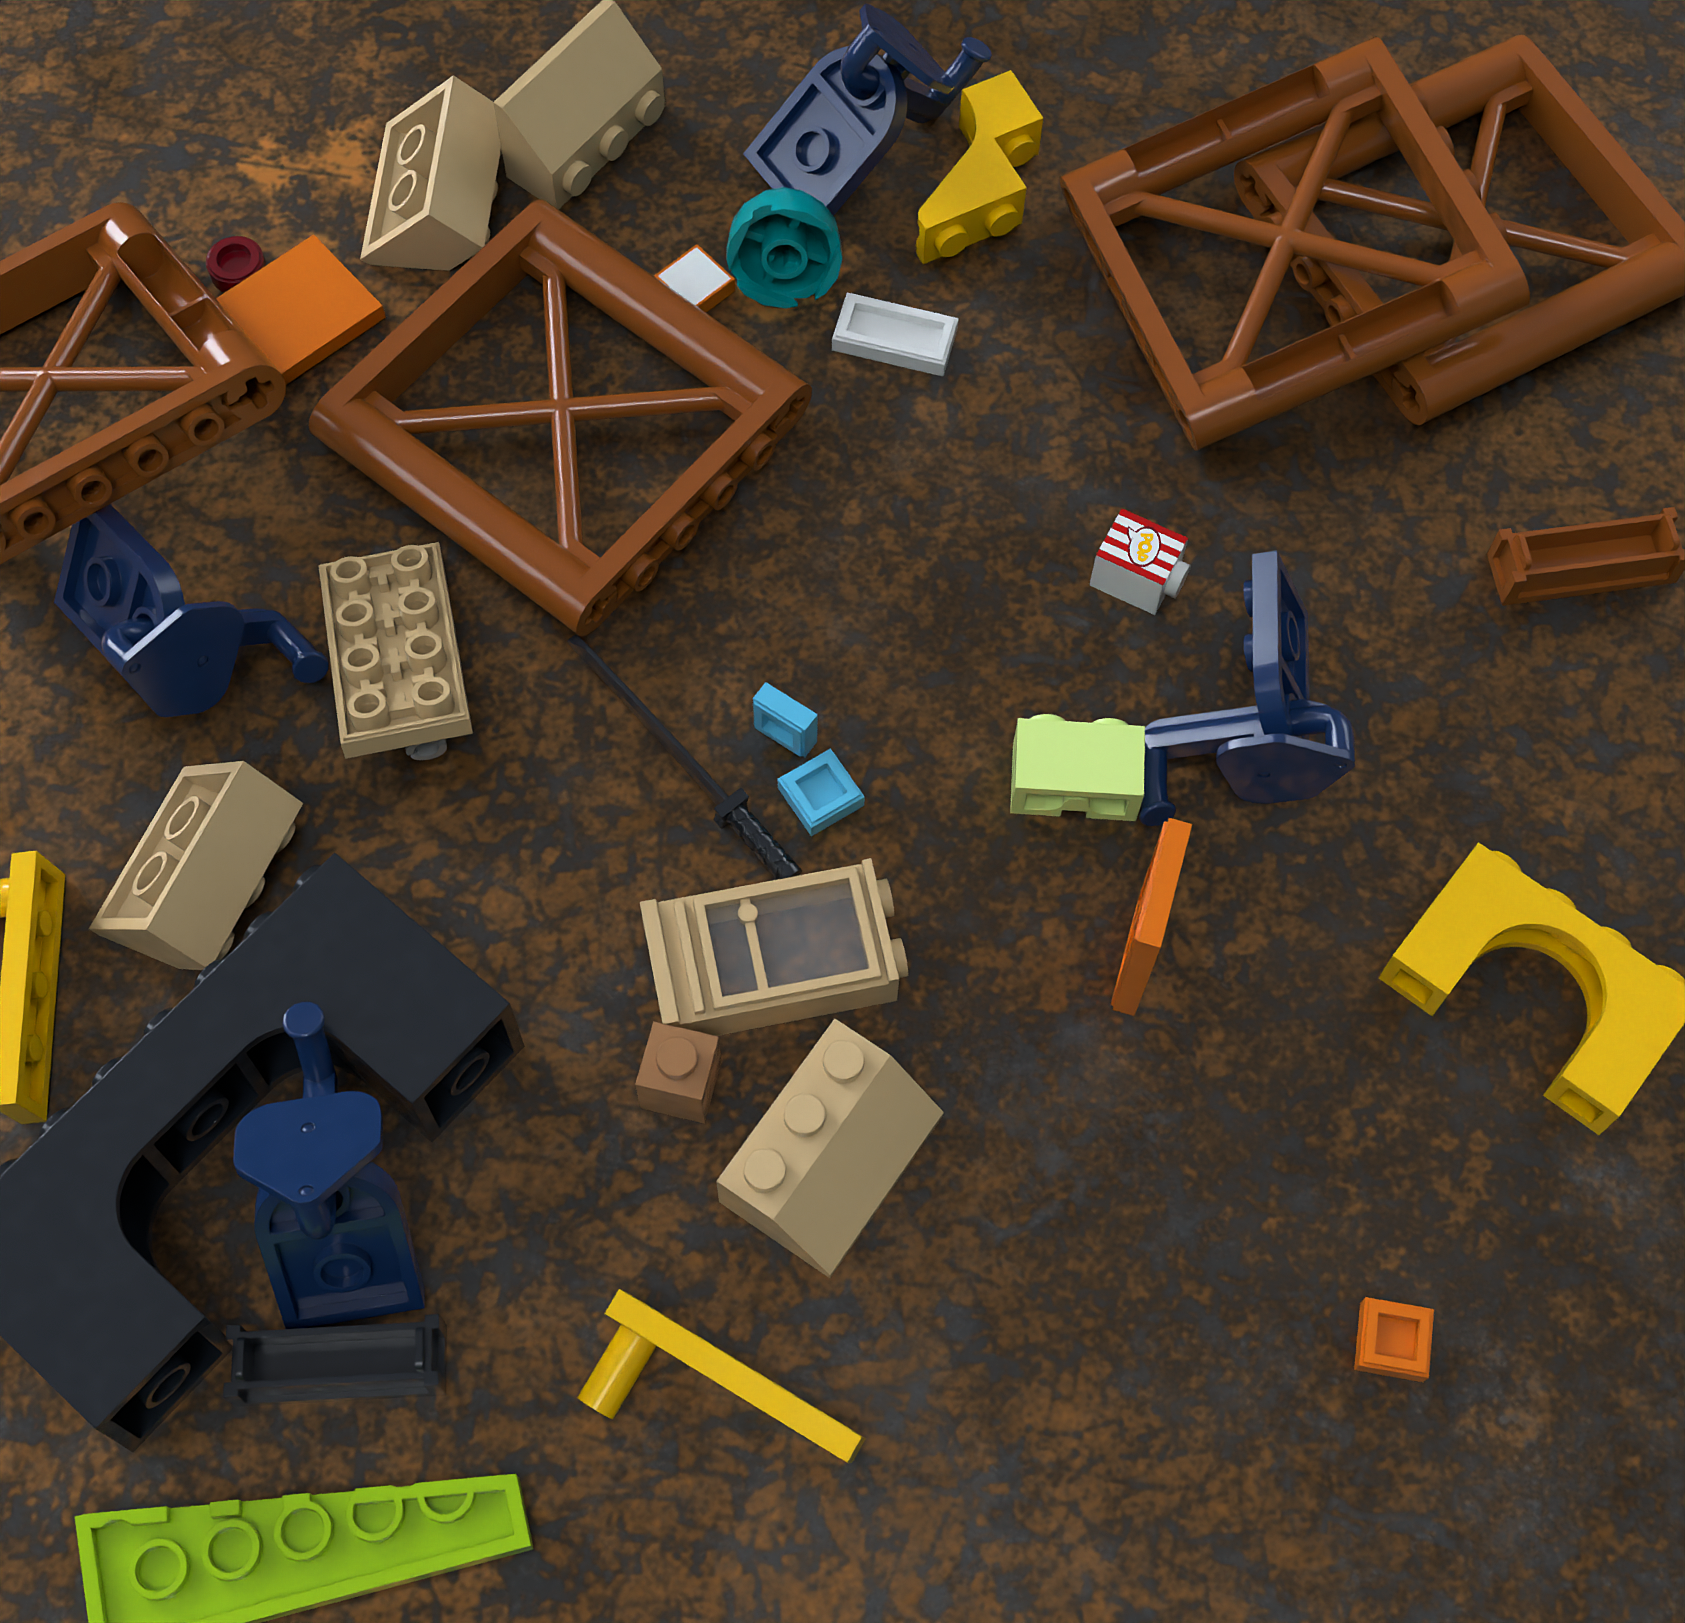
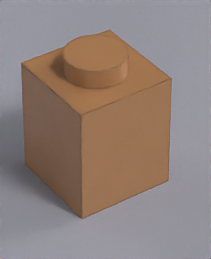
[635,1021,721,1124]

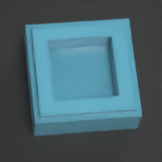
[753,682,818,757]
[777,748,865,836]

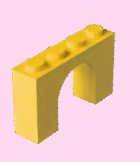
[1378,842,1685,1135]

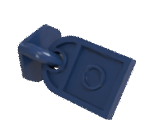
[743,3,992,216]
[54,504,329,717]
[1139,550,1355,826]
[233,1002,425,1329]

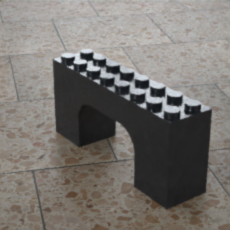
[0,853,525,1452]

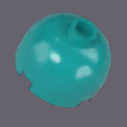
[726,187,843,309]

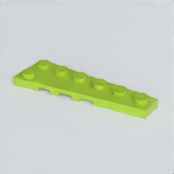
[75,1474,534,1623]

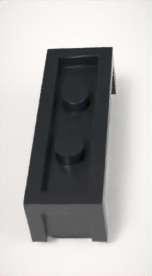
[223,1314,447,1407]

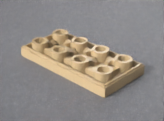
[318,542,473,759]

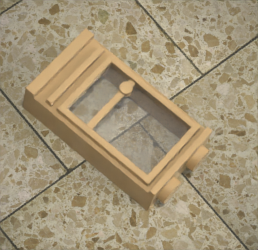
[640,858,908,1036]

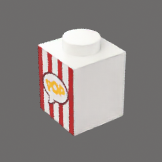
[1089,509,1191,615]

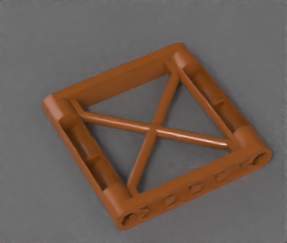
[1234,35,1685,425]
[1059,36,1530,451]
[309,199,812,636]
[0,202,286,564]

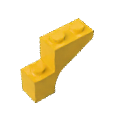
[916,70,1043,264]

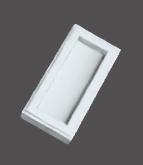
[832,292,959,376]

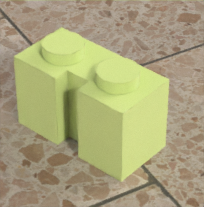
[1010,714,1145,821]

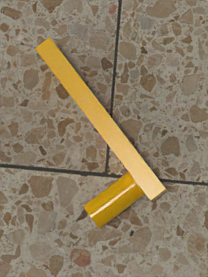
[0,851,65,1124]
[577,1289,866,1463]

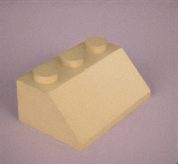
[493,0,665,210]
[360,75,502,271]
[89,761,303,970]
[716,1019,944,1278]

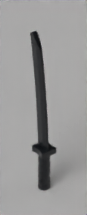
[567,635,802,879]

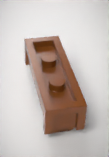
[1487,507,1685,606]

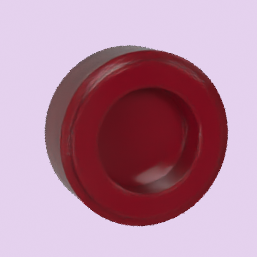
[206,236,267,293]

